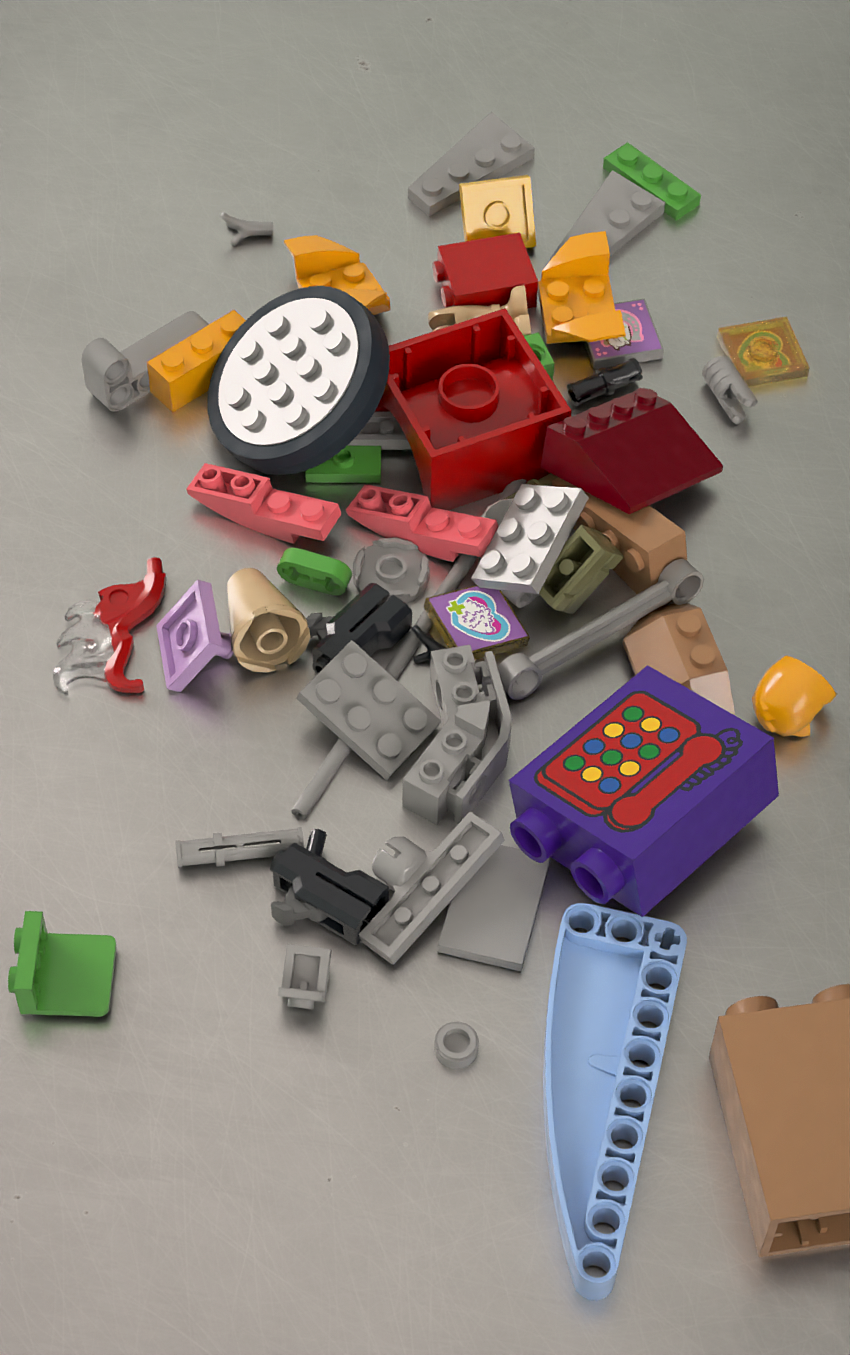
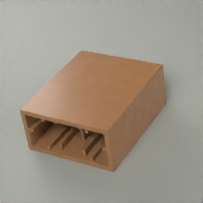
[709,984,850,1257]

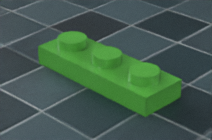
[603,142,701,221]

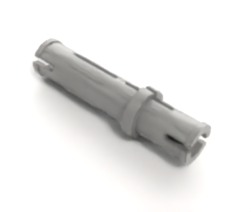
[175,827,304,868]

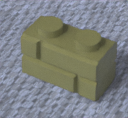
[539,525,624,614]

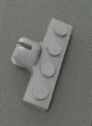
[359,811,505,965]

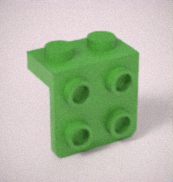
[8,911,117,1017]

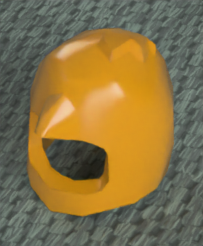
[752,655,837,737]

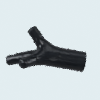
[412,625,447,663]

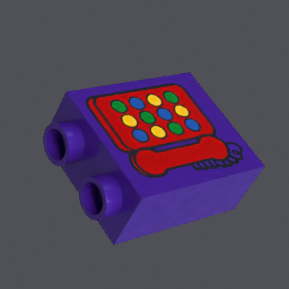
[509,665,779,917]

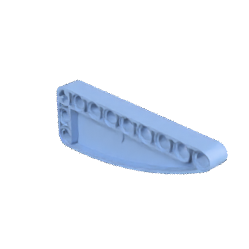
[543,903,687,1301]

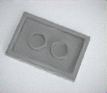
[438,845,551,971]

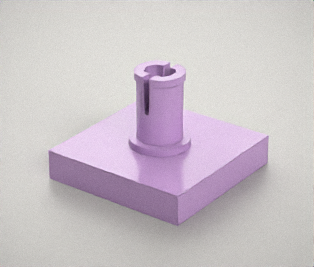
[156,579,234,692]

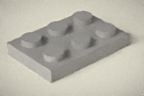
[471,484,589,594]
[296,640,442,781]

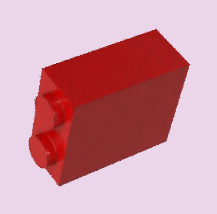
[432,232,538,309]

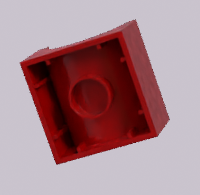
[375,308,572,511]

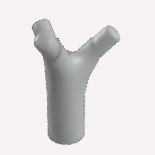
[220,212,273,246]

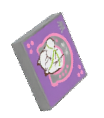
[583,299,664,369]

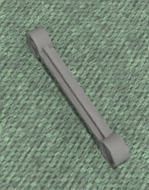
[498,559,704,700]

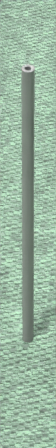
[291,479,527,820]

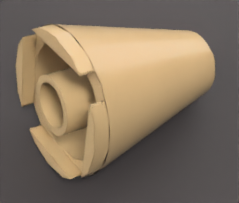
[227,568,310,672]

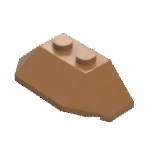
[623,603,735,715]

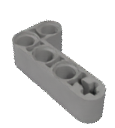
[82,311,209,412]

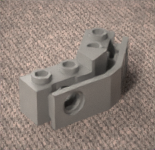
[402,645,512,825]

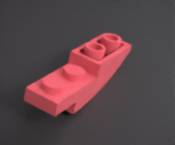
[186,463,341,544]
[346,484,498,562]

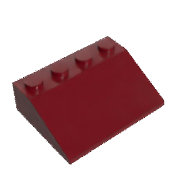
[540,388,723,514]

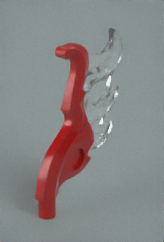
[53,557,167,696]

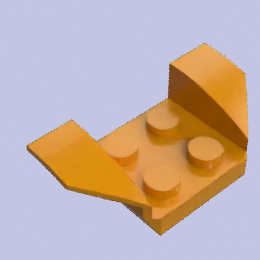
[538,231,626,344]
[284,235,391,315]

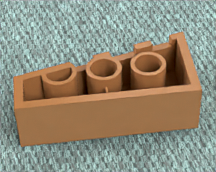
[552,477,687,606]

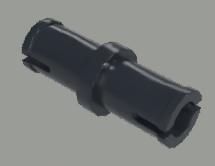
[567,358,643,406]

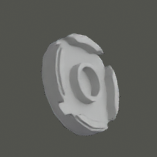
[353,537,430,605]

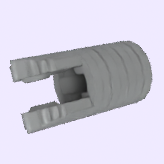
[702,356,758,425]

